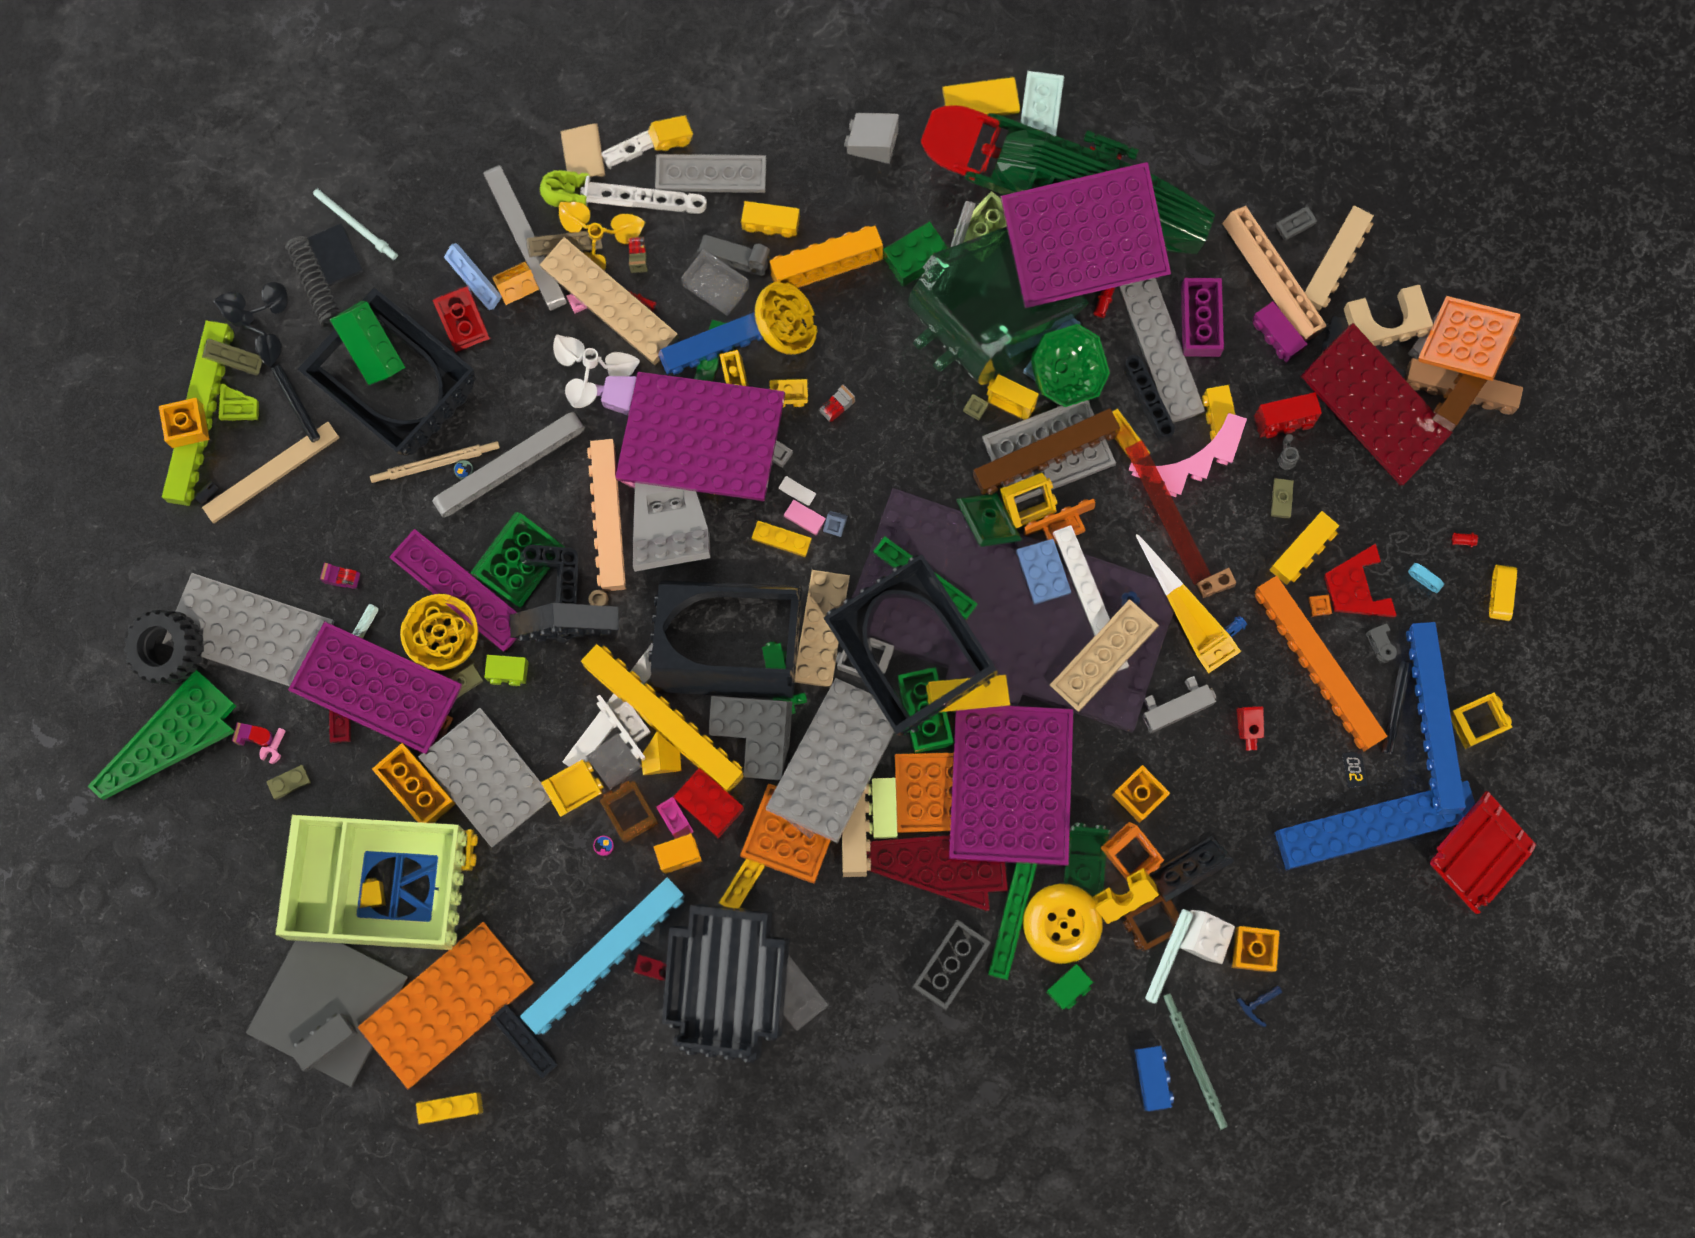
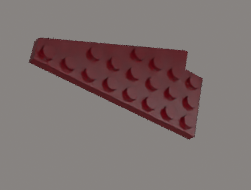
[866,835,1007,911]

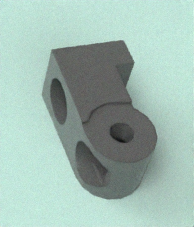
[1365,623,1397,663]

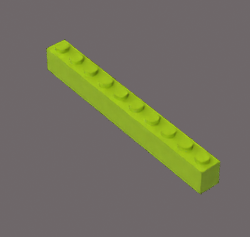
[162,321,234,506]

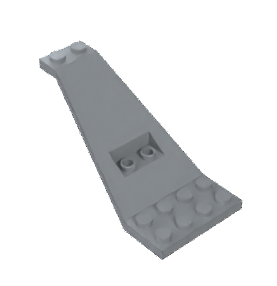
[633,483,710,572]

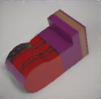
[320,563,360,589]
[232,722,274,747]

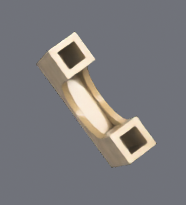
[1343,285,1433,346]

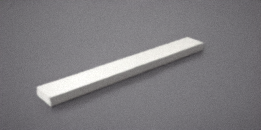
[562,644,653,767]

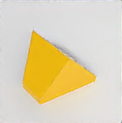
[642,732,682,775]

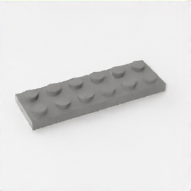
[655,154,766,192]

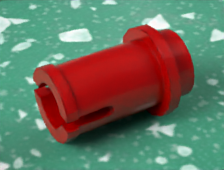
[1452,532,1478,547]

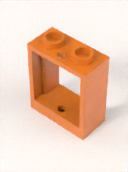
[1101,822,1164,882]

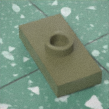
[1271,478,1294,519]
[450,664,483,699]

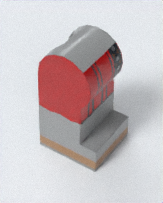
[819,385,855,422]

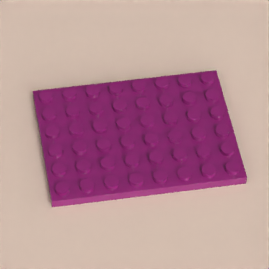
[1000,162,1171,308]
[615,372,785,501]
[949,706,1073,866]

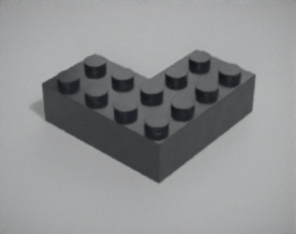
[510,603,619,642]

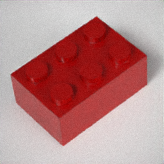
[1254,392,1322,438]
[673,768,744,838]

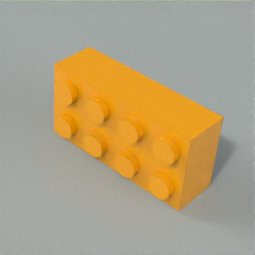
[372,743,456,823]

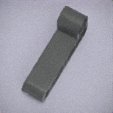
[697,235,771,275]

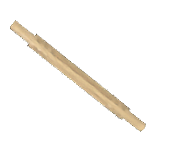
[370,441,500,483]

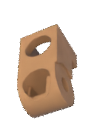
[1197,568,1236,598]

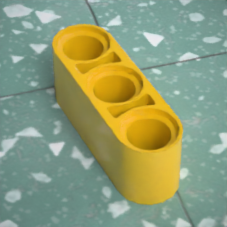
[1489,565,1517,621]

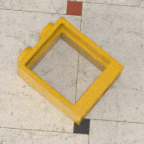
[986,374,1039,420]
[1000,473,1057,528]
[1450,692,1512,749]

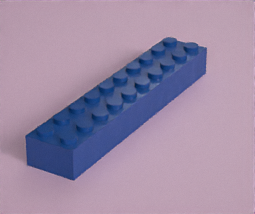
[1275,781,1475,870]

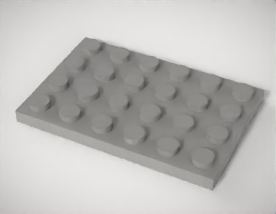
[982,400,1116,504]
[419,708,551,848]

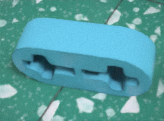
[1408,563,1444,593]

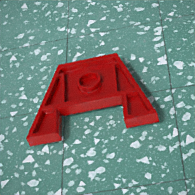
[1324,544,1396,618]

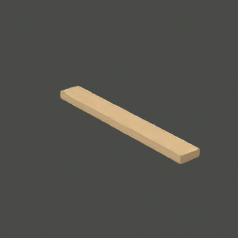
[202,422,340,523]

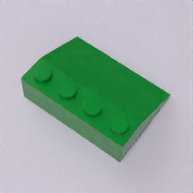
[470,512,565,608]

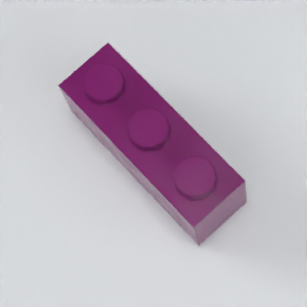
[1252,302,1308,363]

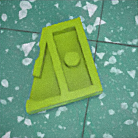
[219,384,259,421]

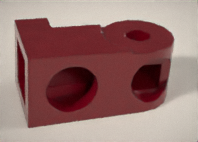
[634,955,667,981]

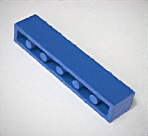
[658,312,763,375]

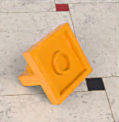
[492,262,539,305]

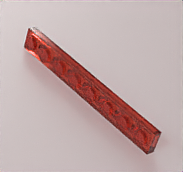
[1125,440,1211,585]

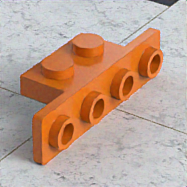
[1024,499,1095,544]

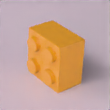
[159,398,209,448]
[1112,765,1170,823]
[1232,926,1279,972]

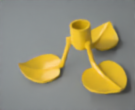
[559,202,645,271]

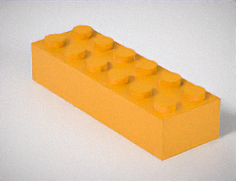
[770,226,883,288]

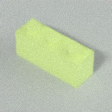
[869,778,897,839]

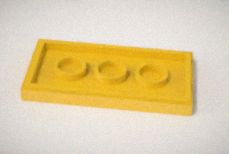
[943,77,1020,116]

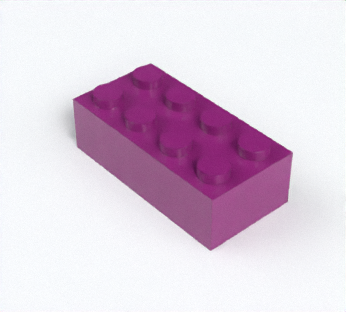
[1181,278,1224,357]

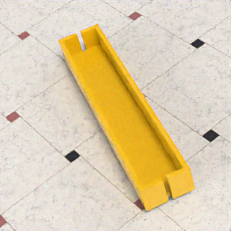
[581,644,744,793]

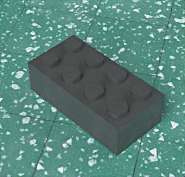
[912,920,991,1010]

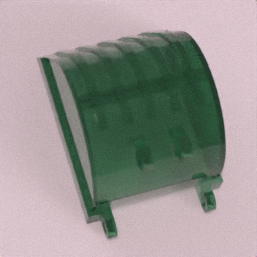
[908,226,1089,385]

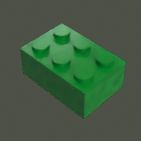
[883,222,949,287]

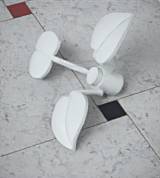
[554,335,639,408]

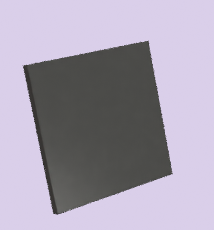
[246,940,409,1087]

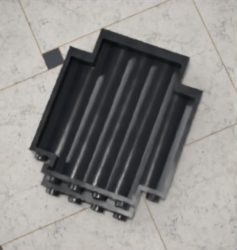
[662,904,790,1062]

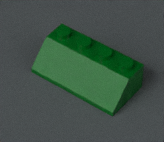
[329,301,405,385]

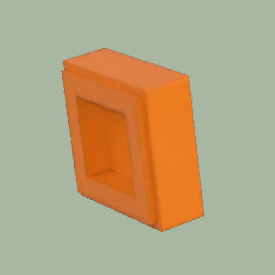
[1309,595,1332,617]

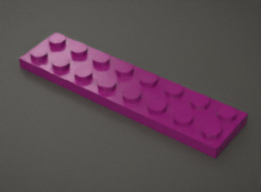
[389,529,517,653]

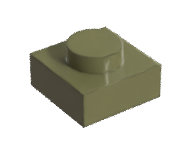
[963,394,989,420]

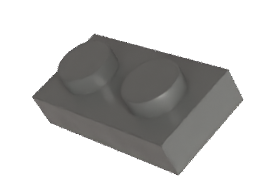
[1275,206,1317,241]

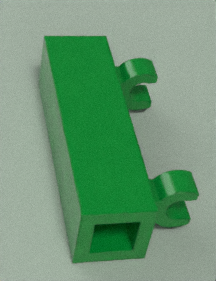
[762,642,807,714]

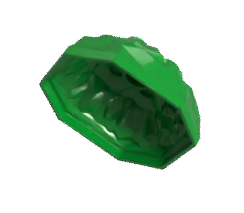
[1031,324,1110,407]

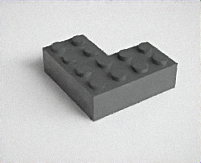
[709,696,793,780]

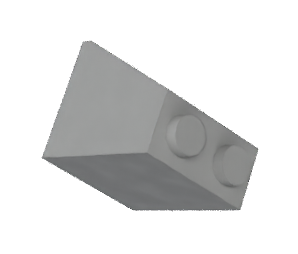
[845,113,899,164]

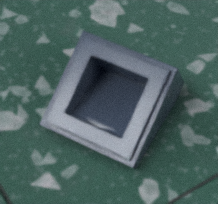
[823,511,848,537]

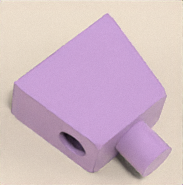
[595,376,637,416]

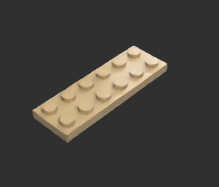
[795,570,850,688]
[1050,599,1159,712]

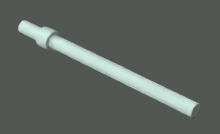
[313,189,398,260]

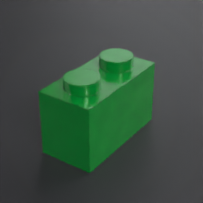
[1046,964,1093,1010]

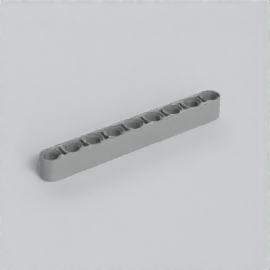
[483,165,567,311]
[432,412,585,517]

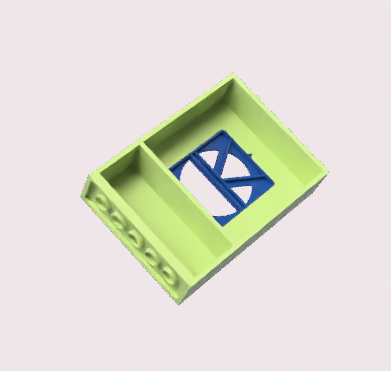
[276,815,467,950]

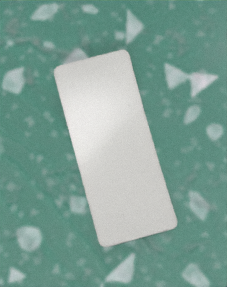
[779,476,816,506]

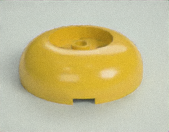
[755,281,817,355]
[400,594,478,670]
[1023,884,1103,964]

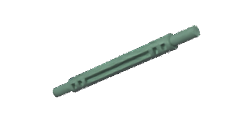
[1163,993,1228,1130]

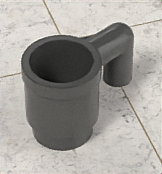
[1277,434,1299,470]

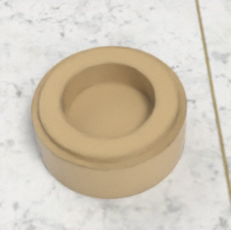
[589,590,608,606]

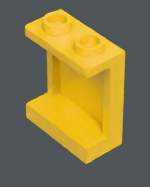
[541,759,604,817]

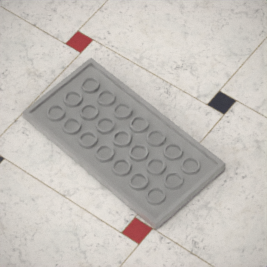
[162,573,335,687]
[766,678,895,843]

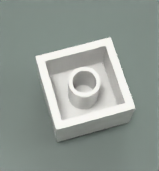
[1180,910,1235,964]

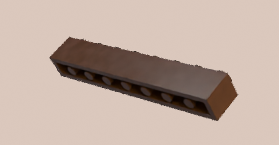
[973,409,1120,495]

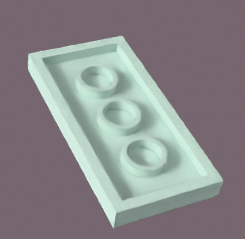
[1021,71,1064,136]

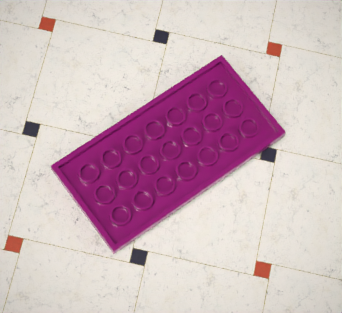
[288,621,463,754]

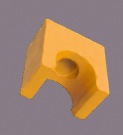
[654,834,702,874]

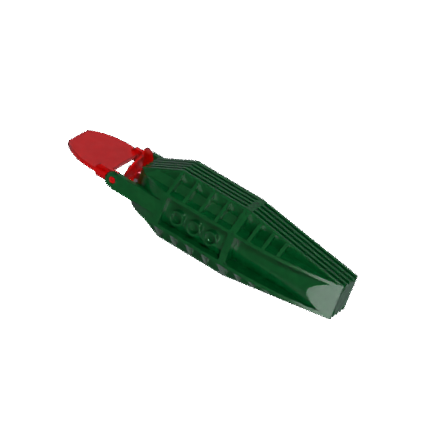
[921,105,1215,254]

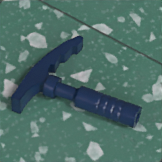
[1236,986,1282,1027]

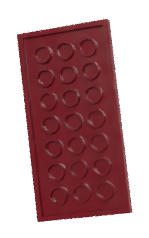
[1301,323,1452,485]

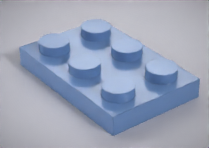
[1016,539,1071,605]

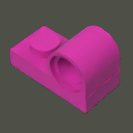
[656,797,694,839]

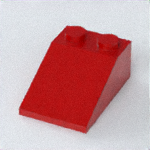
[433,285,490,352]

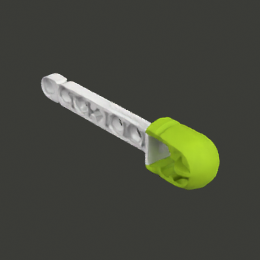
[540,170,706,213]

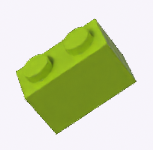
[484,655,528,686]

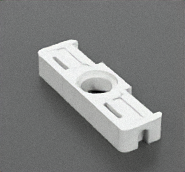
[602,130,654,169]

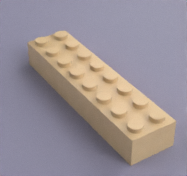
[540,237,679,365]

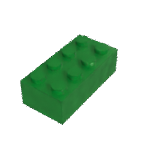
[898,667,953,754]

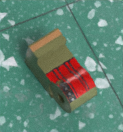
[629,236,648,273]

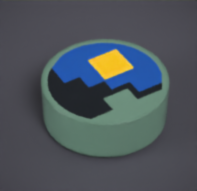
[454,460,474,480]

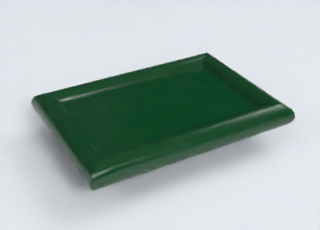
[956,493,1022,547]

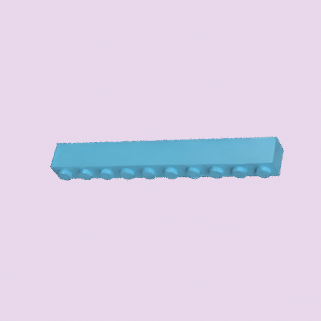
[520,878,685,1035]

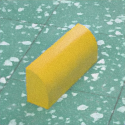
[926,675,1010,712]

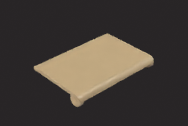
[561,124,605,177]

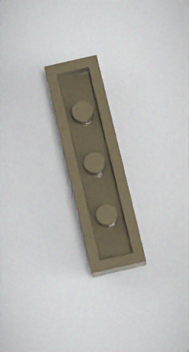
[526,231,602,258]

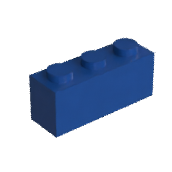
[1135,1046,1174,1111]

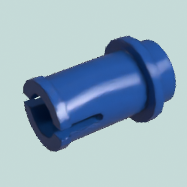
[1224,616,1247,637]

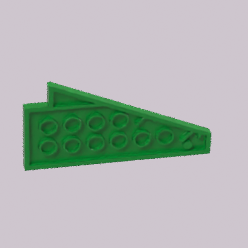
[88,670,236,800]

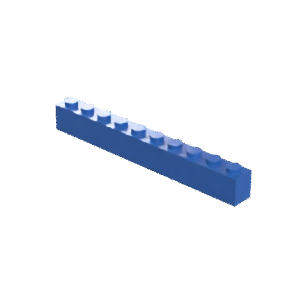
[1406,622,1466,815]

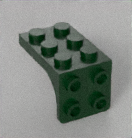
[1064,823,1111,896]

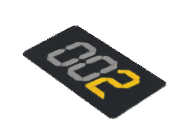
[1342,751,1367,787]

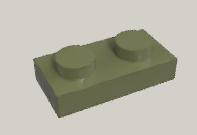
[266,765,311,800]

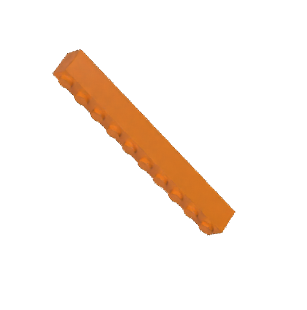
[1254,576,1388,751]

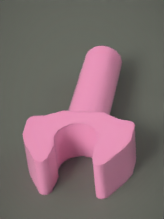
[260,728,286,764]

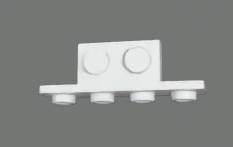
[596,695,650,761]

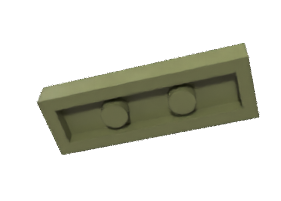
[202,338,262,376]

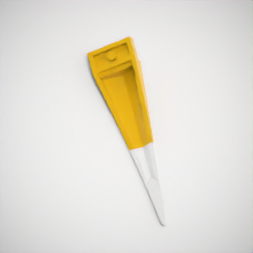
[1136,534,1241,673]

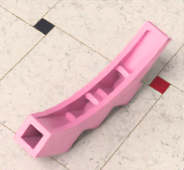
[1129,413,1247,497]

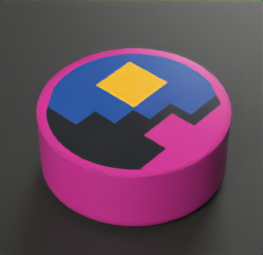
[593,836,614,856]

